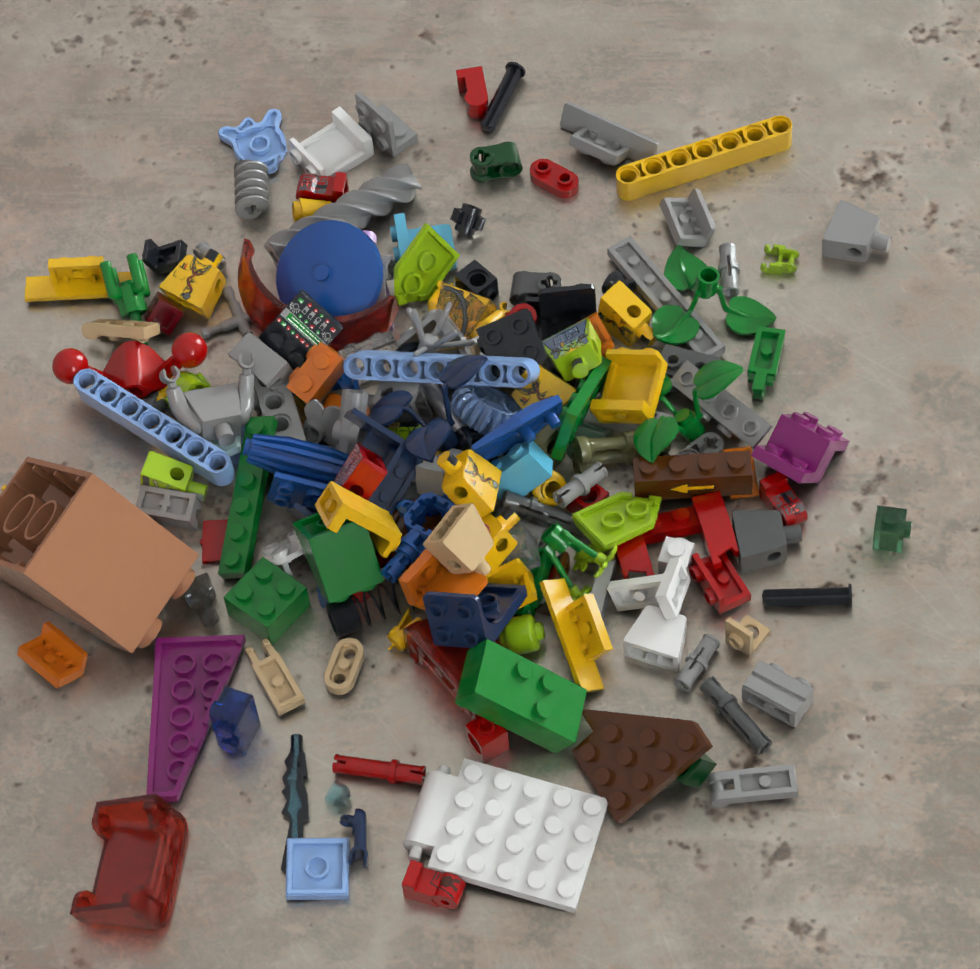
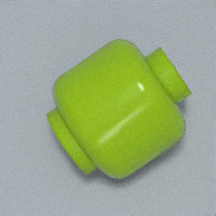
[500,614,545,655]

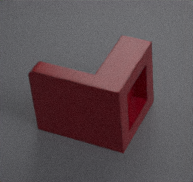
[144,291,184,336]

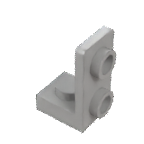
[396,308,464,347]

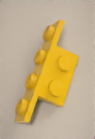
[24,256,132,302]
[539,578,613,693]

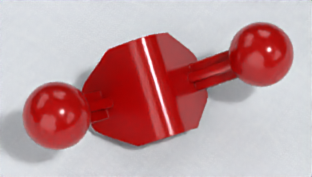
[52,332,208,399]

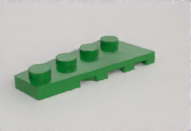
[551,356,612,462]

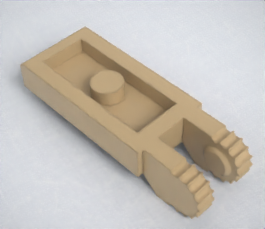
[81,318,160,343]
[244,638,306,716]

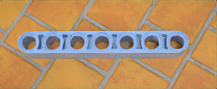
[343,350,540,388]
[74,369,236,486]

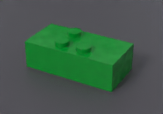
[455,639,587,753]

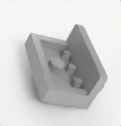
[659,188,716,247]

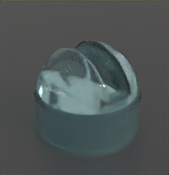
[324,780,351,807]

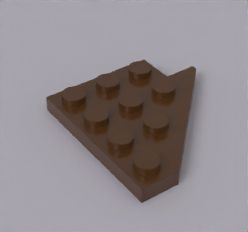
[572,709,713,824]

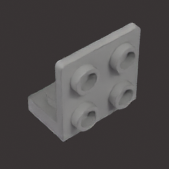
[355,91,418,158]

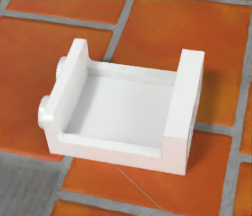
[288,106,374,177]

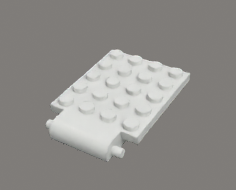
[403,758,608,914]

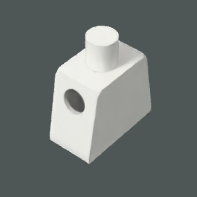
[623,605,687,673]

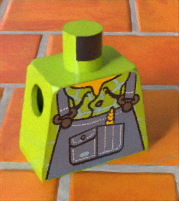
[542,318,602,381]

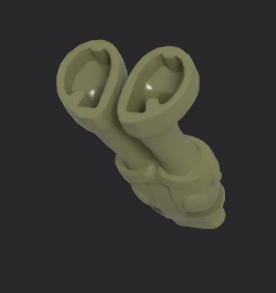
[572,430,671,474]

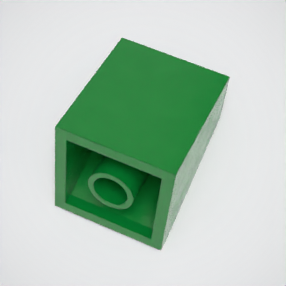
[292,513,384,603]

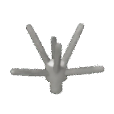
[406,302,475,357]

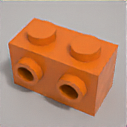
[286,342,345,404]

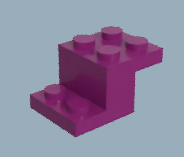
[751,412,850,484]

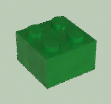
[223,557,311,646]

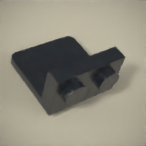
[538,283,597,341]
[476,309,548,378]

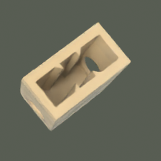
[423,503,493,576]

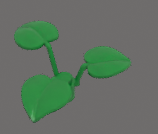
[652,245,777,345]
[633,360,745,464]

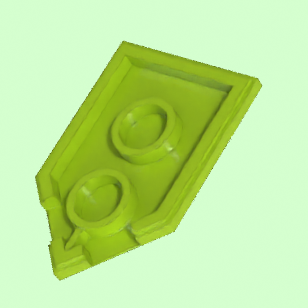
[394,223,460,306]
[572,492,662,552]

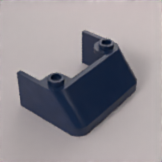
[286,408,423,544]

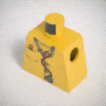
[159,249,226,319]
[598,280,657,347]
[511,365,577,409]
[437,449,502,518]

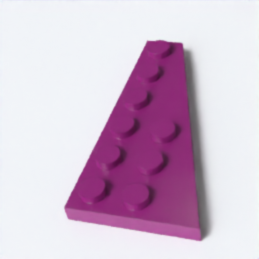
[146,635,246,803]

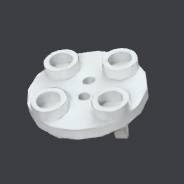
[262,530,306,576]

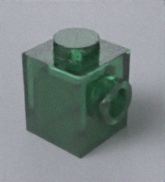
[872,505,912,553]

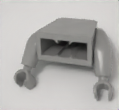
[159,353,256,446]

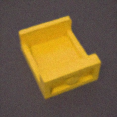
[589,347,668,424]
[315,481,402,558]

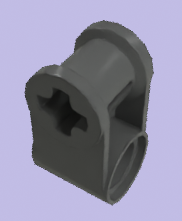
[509,271,562,306]

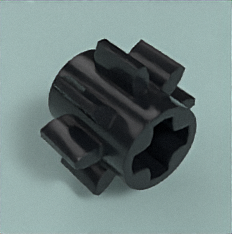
[450,203,486,236]

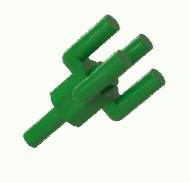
[100,253,151,345]

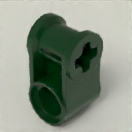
[470,142,523,182]

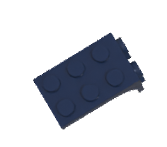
[423,583,528,648]

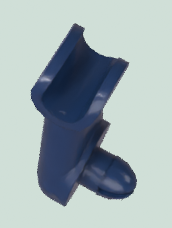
[339,808,369,868]

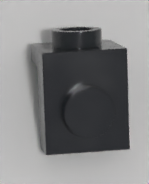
[142,239,188,276]

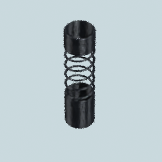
[325,579,415,639]

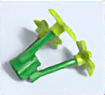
[541,522,617,602]

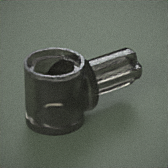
[183,572,220,628]

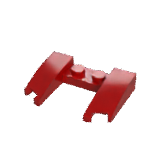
[615,491,740,579]

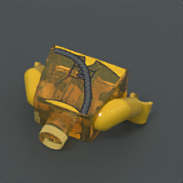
[427,280,510,350]

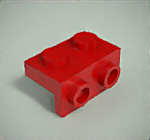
[689,553,751,615]

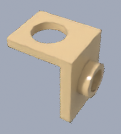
[725,615,770,657]

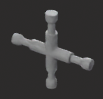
[200,286,281,339]

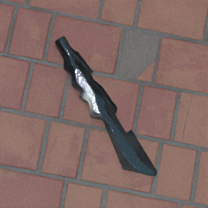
[281,734,309,874]

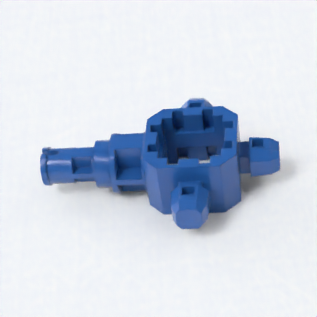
[380,492,455,583]

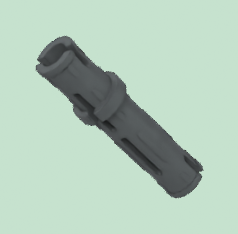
[500,490,583,536]
[700,676,772,755]

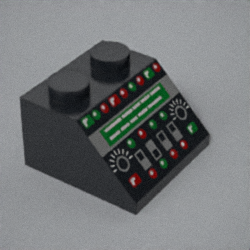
[258,289,344,370]

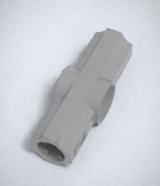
[332,389,368,455]

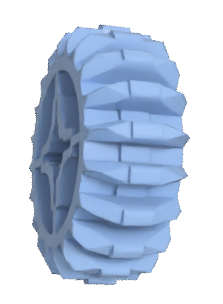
[450,385,522,435]

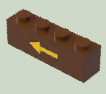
[633,450,752,500]

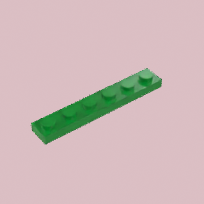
[218,416,278,579]

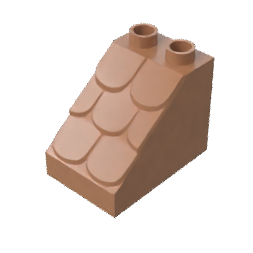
[0,456,199,653]

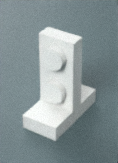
[607,557,691,620]

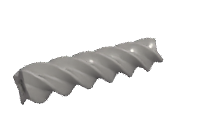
[264,163,422,268]

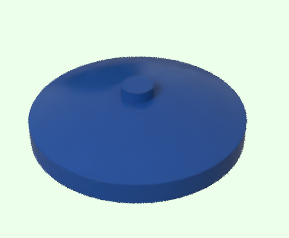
[276,220,383,330]

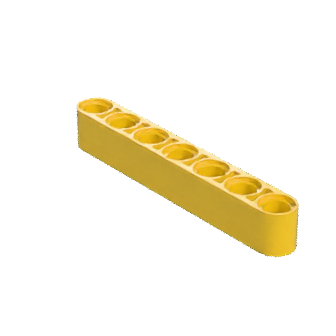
[616,115,792,201]

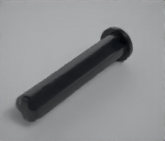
[480,62,526,133]
[762,584,852,608]

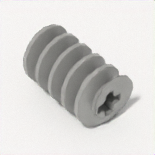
[234,160,269,220]

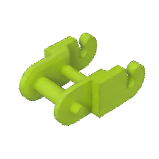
[760,244,799,275]

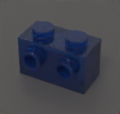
[209,686,261,755]

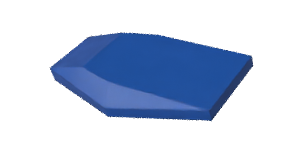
[471,395,562,460]

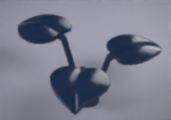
[368,355,488,463]

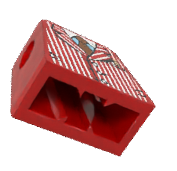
[334,442,388,500]

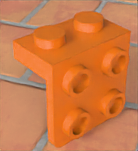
[398,549,488,611]

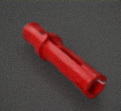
[332,754,426,786]

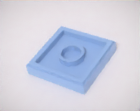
[285,838,350,900]

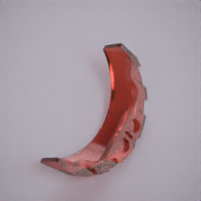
[238,238,399,356]

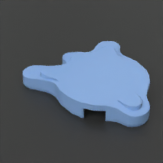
[218,109,287,174]

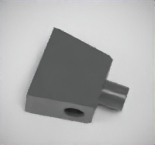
[732,510,802,573]

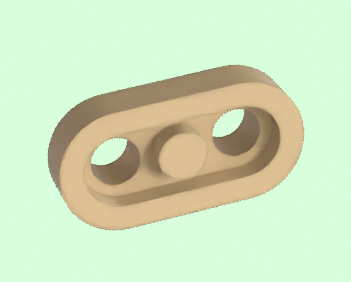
[324,638,365,695]

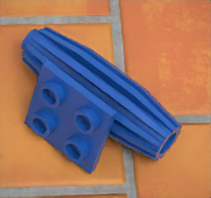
[242,434,349,514]

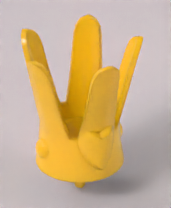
[386,608,430,652]

